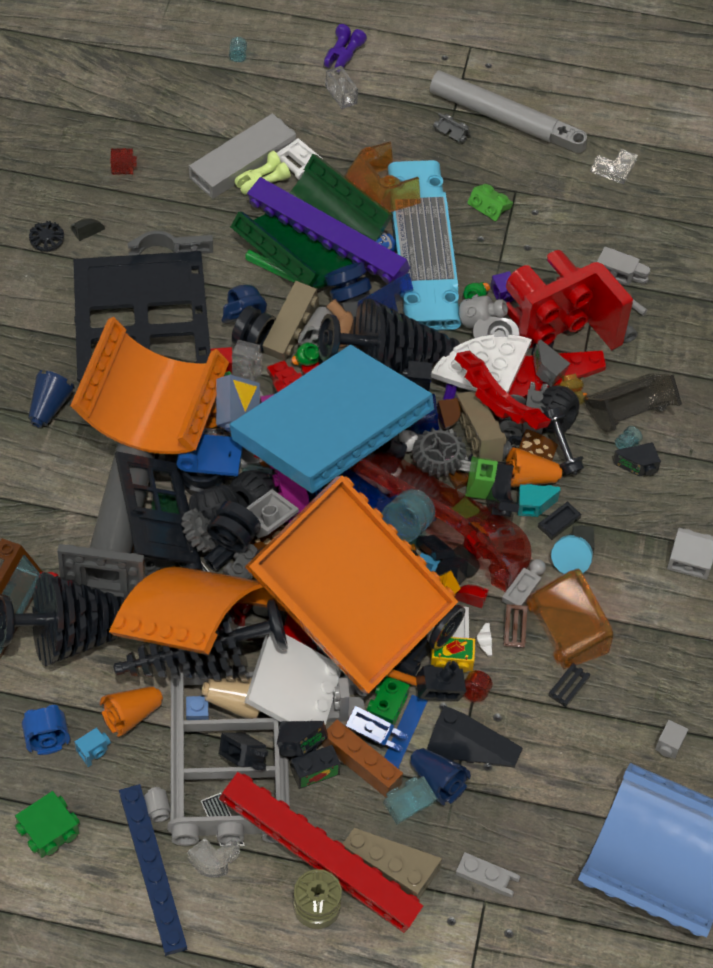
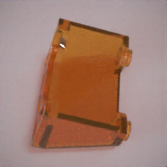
[527,568,613,670]

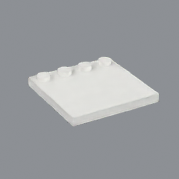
[245,633,341,725]

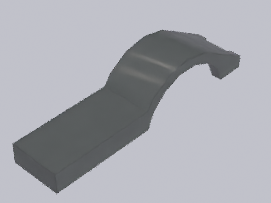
[128,231,213,255]

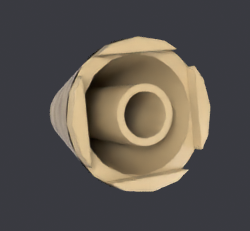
[201,677,259,719]

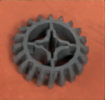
[412,427,467,478]

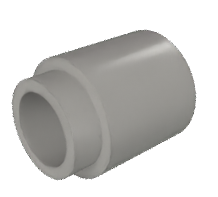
[144,787,171,822]

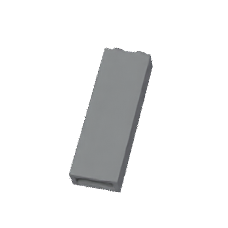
[189,113,296,199]

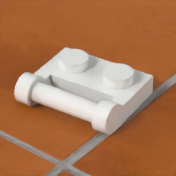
[277,138,323,180]

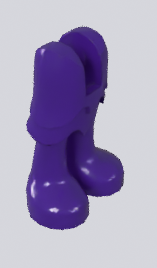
[324,24,367,72]

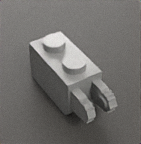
[597,247,651,285]

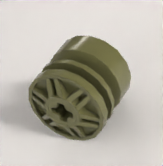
[293,869,342,929]

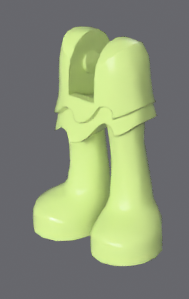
[234,151,291,195]

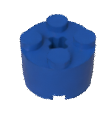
[22,705,70,755]

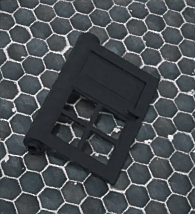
[114,451,203,571]

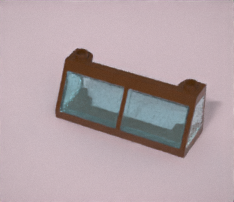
[0,538,43,659]

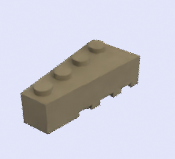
[262,281,320,361]

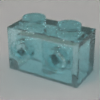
[383,776,437,825]

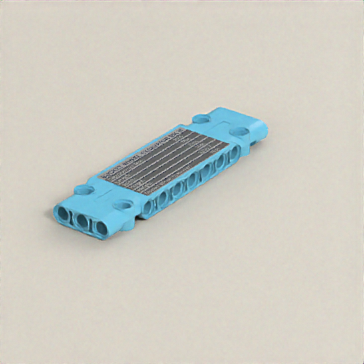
[388,160,461,330]

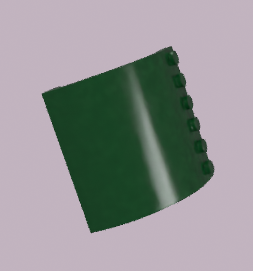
[230,154,393,289]

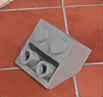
[667,528,713,580]

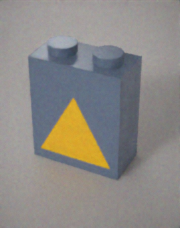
[216,375,260,431]

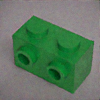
[367,676,410,725]

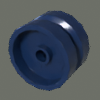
[324,262,372,302]

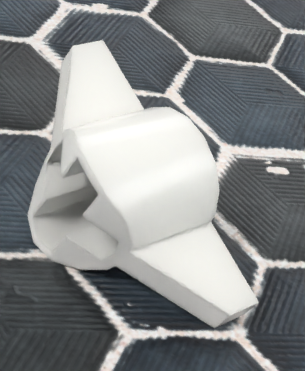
[475,623,492,656]

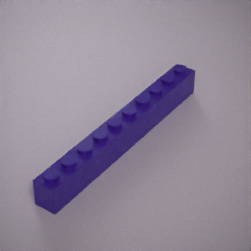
[247,177,410,286]

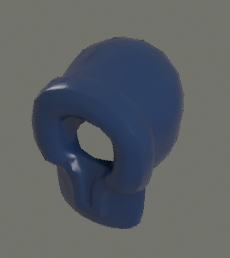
[221,284,267,323]

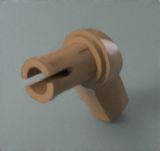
[326,299,353,347]

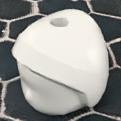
[398,430,418,452]

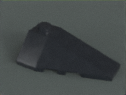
[427,705,523,768]

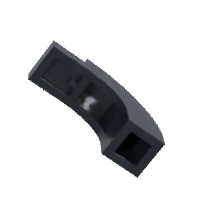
[486,461,519,517]

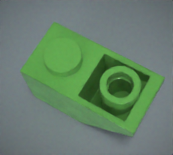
[465,456,498,499]

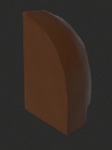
[436,398,460,430]

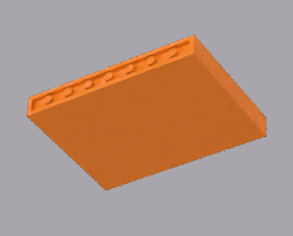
[245,476,458,694]

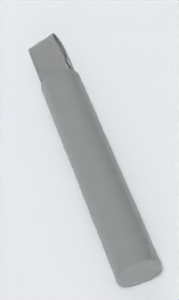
[430,70,587,153]

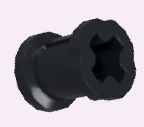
[380,438,407,459]

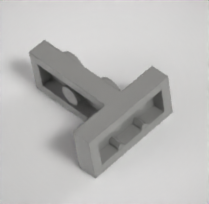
[327,678,365,722]

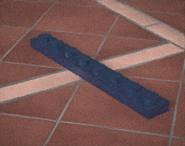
[119,784,187,956]

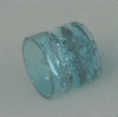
[382,489,435,542]

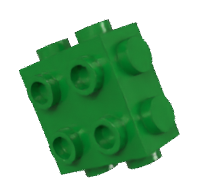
[14,791,80,858]

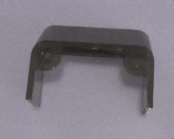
[583,373,682,432]

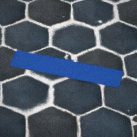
[384,695,428,768]

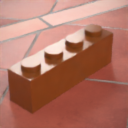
[322,720,403,799]

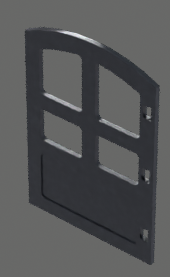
[73,251,211,382]

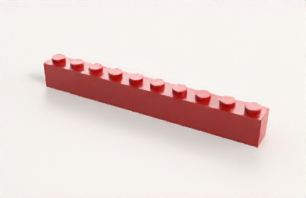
[219,772,424,933]

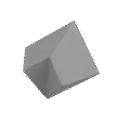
[247,489,299,538]

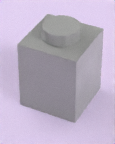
[655,720,688,759]

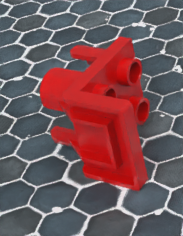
[506,250,633,350]

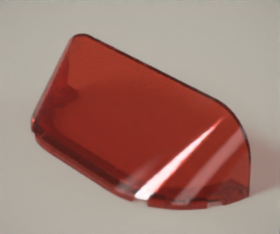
[350,447,532,592]

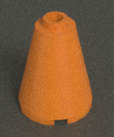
[506,448,562,487]
[100,686,163,737]

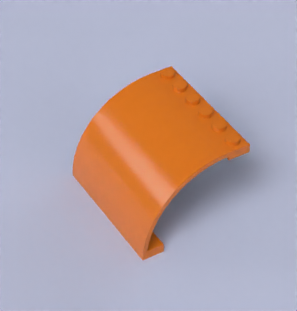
[70,317,229,454]
[109,567,285,655]

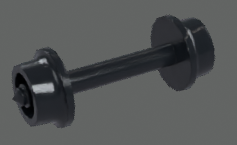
[543,407,584,476]

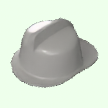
[473,316,519,338]

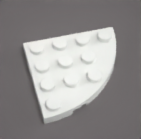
[431,335,532,393]

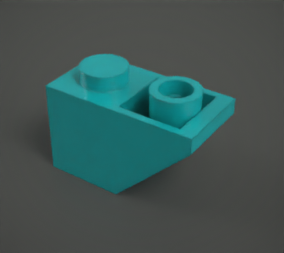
[518,484,560,517]

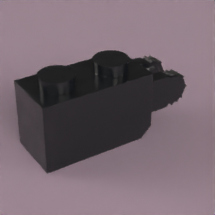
[218,732,268,771]

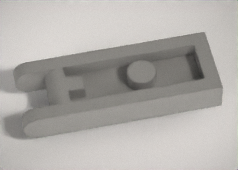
[456,852,521,898]

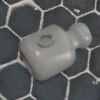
[459,294,508,329]

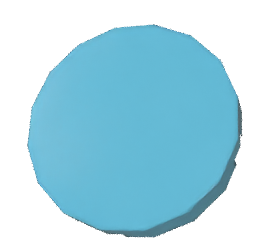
[551,535,593,576]

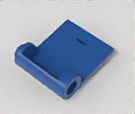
[177,430,243,476]

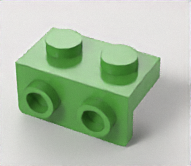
[468,184,513,221]

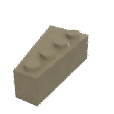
[456,391,506,462]
[343,828,442,899]

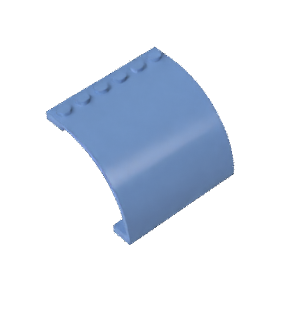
[578,763,713,938]

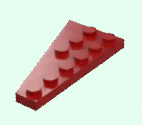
[508,350,606,398]

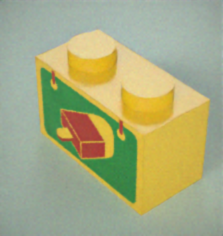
[431,637,475,672]

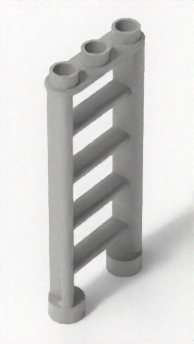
[167,605,290,846]

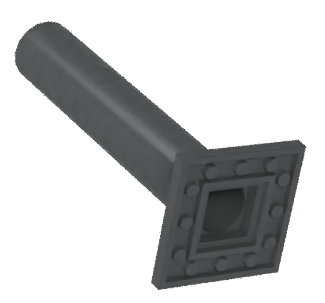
[57,442,156,598]

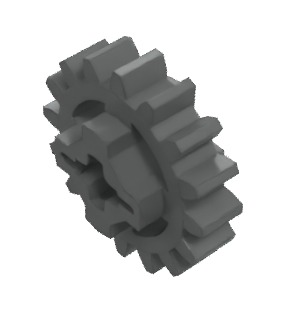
[181,508,218,553]

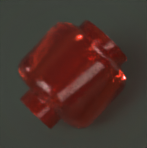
[464,670,493,702]

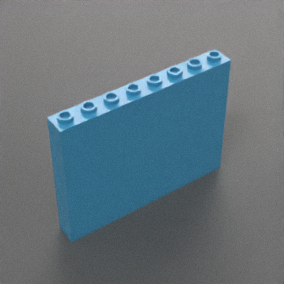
[229,345,434,493]

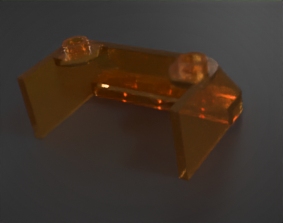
[344,141,421,212]

